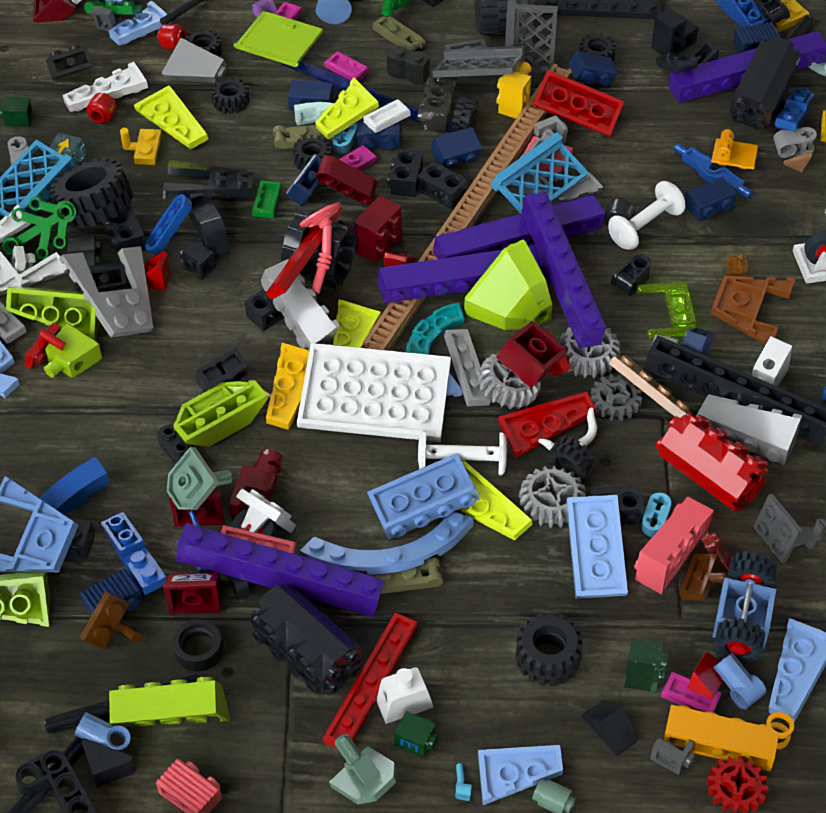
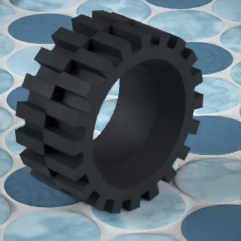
[49,158,134,228]

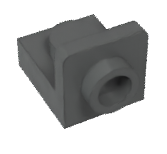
[92,6,123,32]
[650,738,696,775]

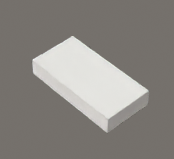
[363,99,410,133]

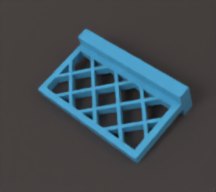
[490,132,589,214]
[0,140,75,217]

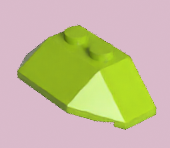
[173,380,268,447]

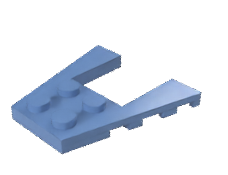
[0,477,79,573]

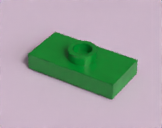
[252,181,282,219]

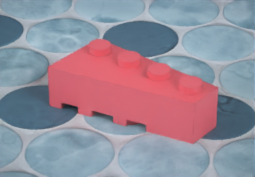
[634,497,714,594]

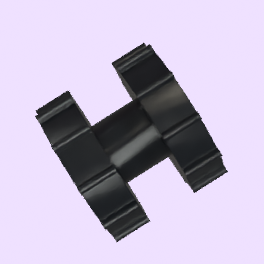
[281,209,358,289]

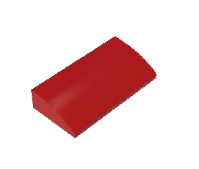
[532,70,624,137]

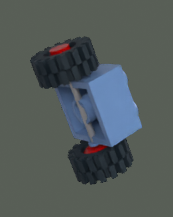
[712,551,777,662]

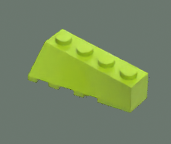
[6,286,101,341]
[0,572,50,627]
[109,677,230,727]

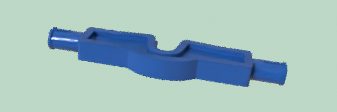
[673,143,753,199]

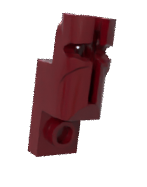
[229,449,283,519]

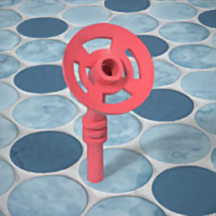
[300,202,341,294]

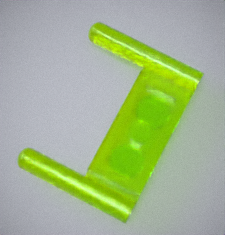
[637,281,697,338]

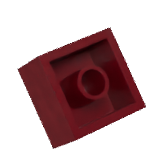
[354,196,403,263]
[496,320,567,389]

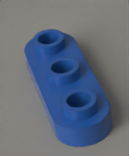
[145,194,192,255]

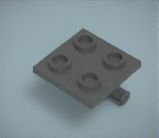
[753,494,826,564]

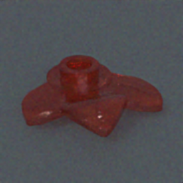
[701,530,732,571]

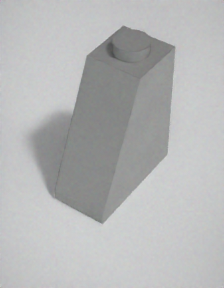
[162,38,227,83]

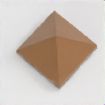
[784,152,812,172]

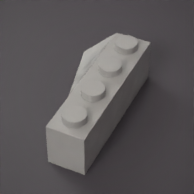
[261,259,340,350]
[697,394,802,465]

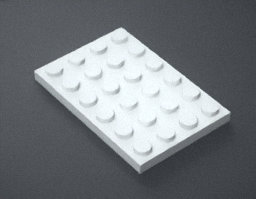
[297,343,451,442]

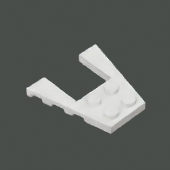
[0,205,69,296]

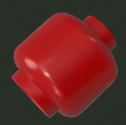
[157,24,188,50]
[86,93,117,124]

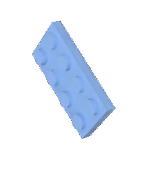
[566,495,628,599]

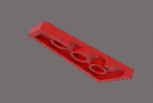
[498,392,596,459]

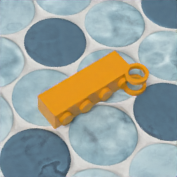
[664,705,794,771]

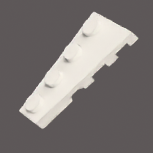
[63,62,148,112]

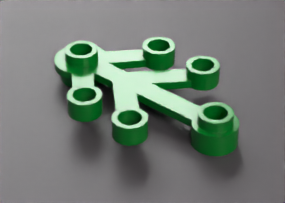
[2,196,77,260]

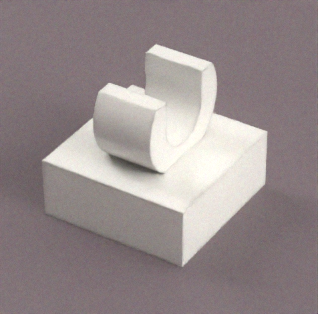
[11,246,36,274]

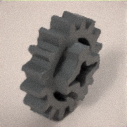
[590,374,642,421]

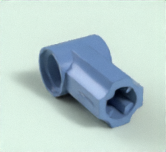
[713,653,766,710]
[74,712,131,753]

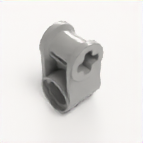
[773,127,817,158]
[8,136,35,172]

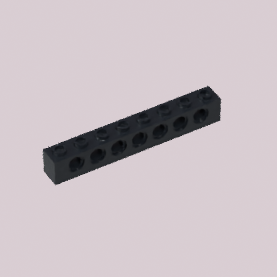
[643,335,826,446]

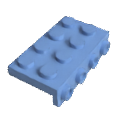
[367,453,480,540]

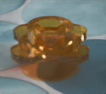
[727,253,748,276]

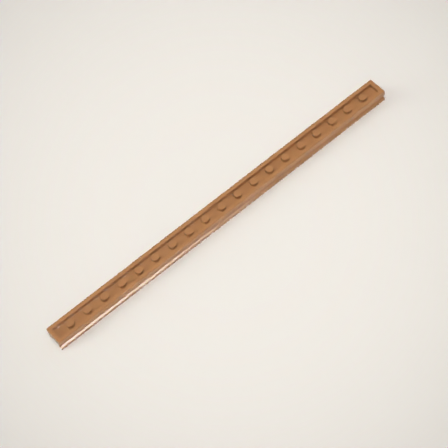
[363,64,572,351]

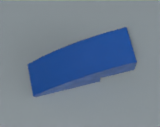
[39,457,110,515]

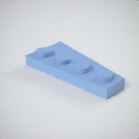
[769,618,826,722]

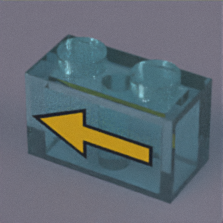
[40,133,86,176]

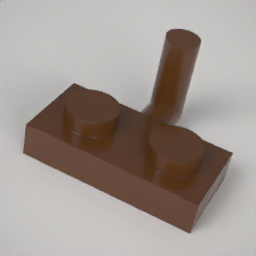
[679,554,728,601]
[80,591,141,650]

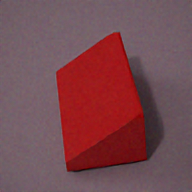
[688,651,723,699]

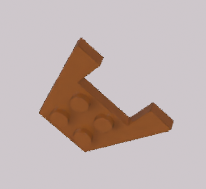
[711,276,795,345]

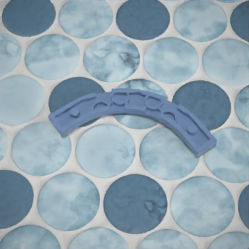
[299,511,474,575]

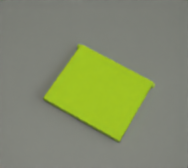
[233,11,323,67]

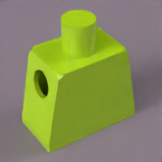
[44,323,102,378]

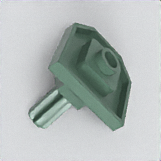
[167,447,232,510]
[329,734,397,805]

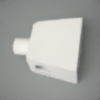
[752,337,792,387]
[376,667,433,724]

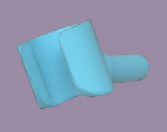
[455,763,472,801]

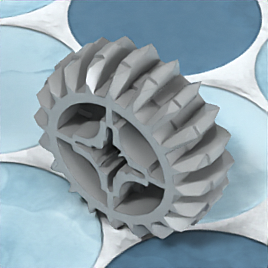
[559,327,621,379]
[478,353,541,410]
[519,465,586,529]

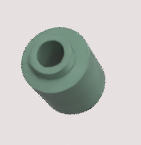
[532,779,576,813]

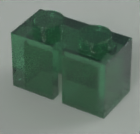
[624,638,668,692]

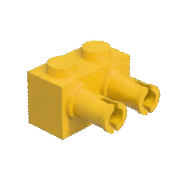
[497,62,532,119]

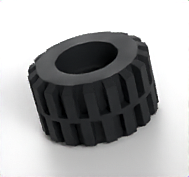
[515,613,583,686]

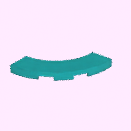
[406,302,465,355]

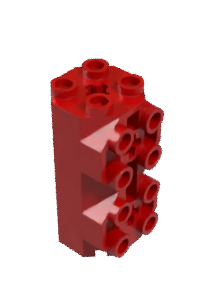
[655,413,769,512]

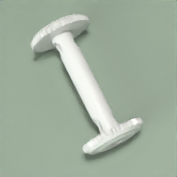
[608,181,685,250]
[418,430,507,475]

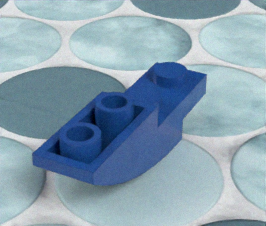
[715,0,767,27]
[774,88,815,132]
[101,512,166,595]

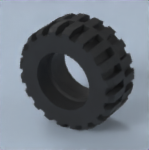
[474,0,508,36]

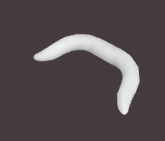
[538,407,597,451]

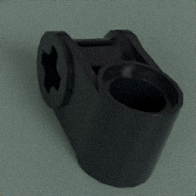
[756,0,790,26]
[611,254,651,296]

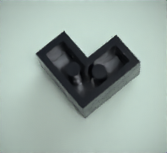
[651,8,699,56]

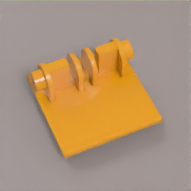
[711,129,758,169]

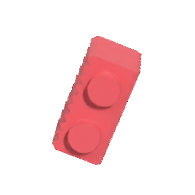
[156,759,222,813]

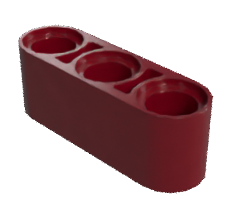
[316,155,378,204]

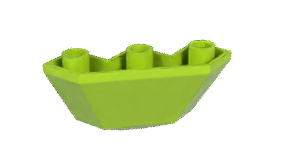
[464,240,552,330]

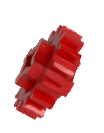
[706,756,769,813]

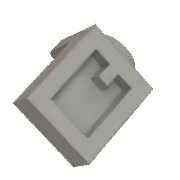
[534,115,568,143]

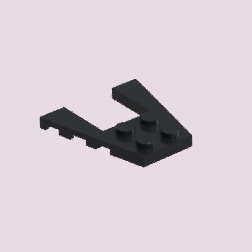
[163,160,253,199]

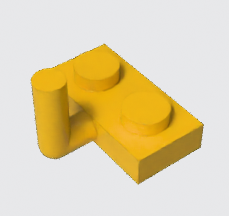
[120,128,162,165]

